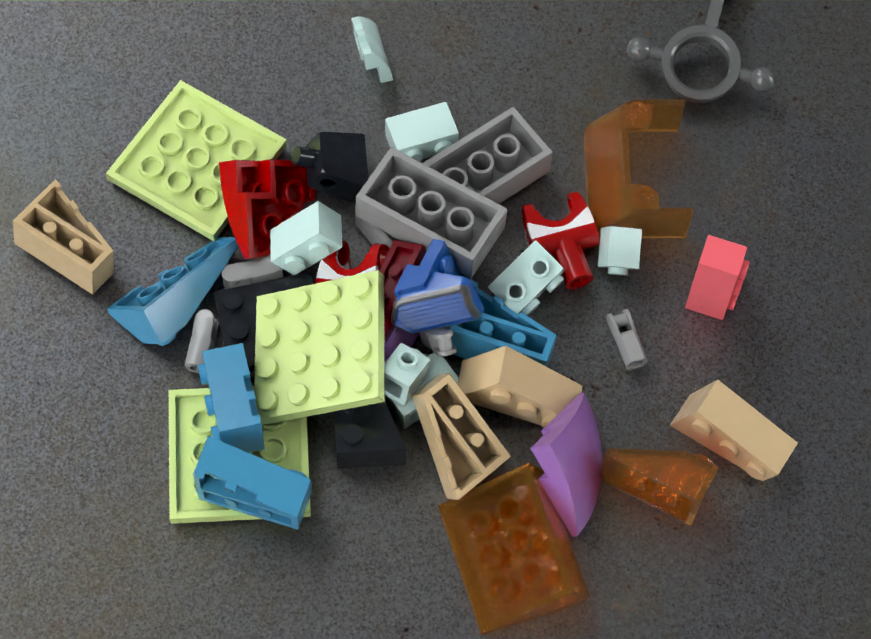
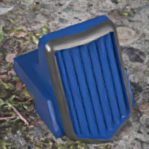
[391,239,484,333]

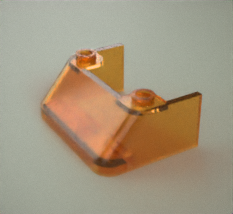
[584,100,693,238]

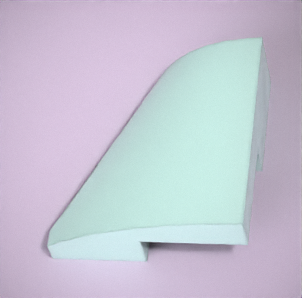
[351,16,393,83]

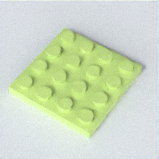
[106,80,287,241]
[254,270,384,425]
[168,386,311,524]

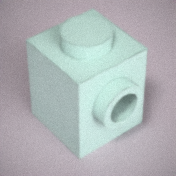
[598,226,642,276]
[384,343,430,406]

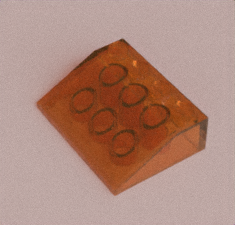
[438,463,590,635]

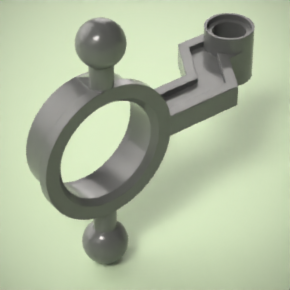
[627,0,775,103]

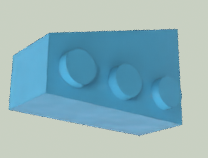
[450,279,556,367]
[198,343,265,453]
[193,436,312,530]

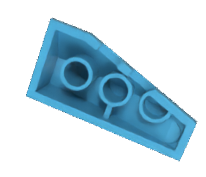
[107,237,238,346]

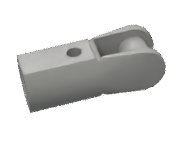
[222,255,283,289]
[606,308,647,370]
[185,309,220,373]
[419,327,457,356]

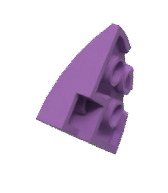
[530,393,603,537]

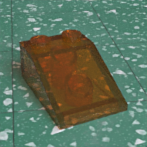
[600,448,719,526]

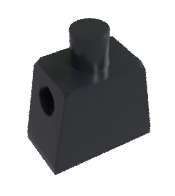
[291,132,369,203]

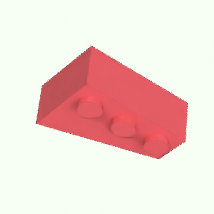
[685,235,750,320]

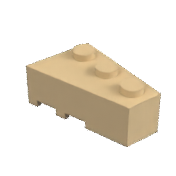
[13,179,114,295]
[458,346,582,428]
[412,373,511,500]
[670,380,798,481]

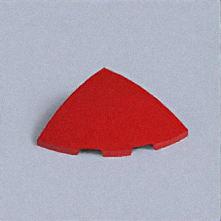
[219,159,316,259]

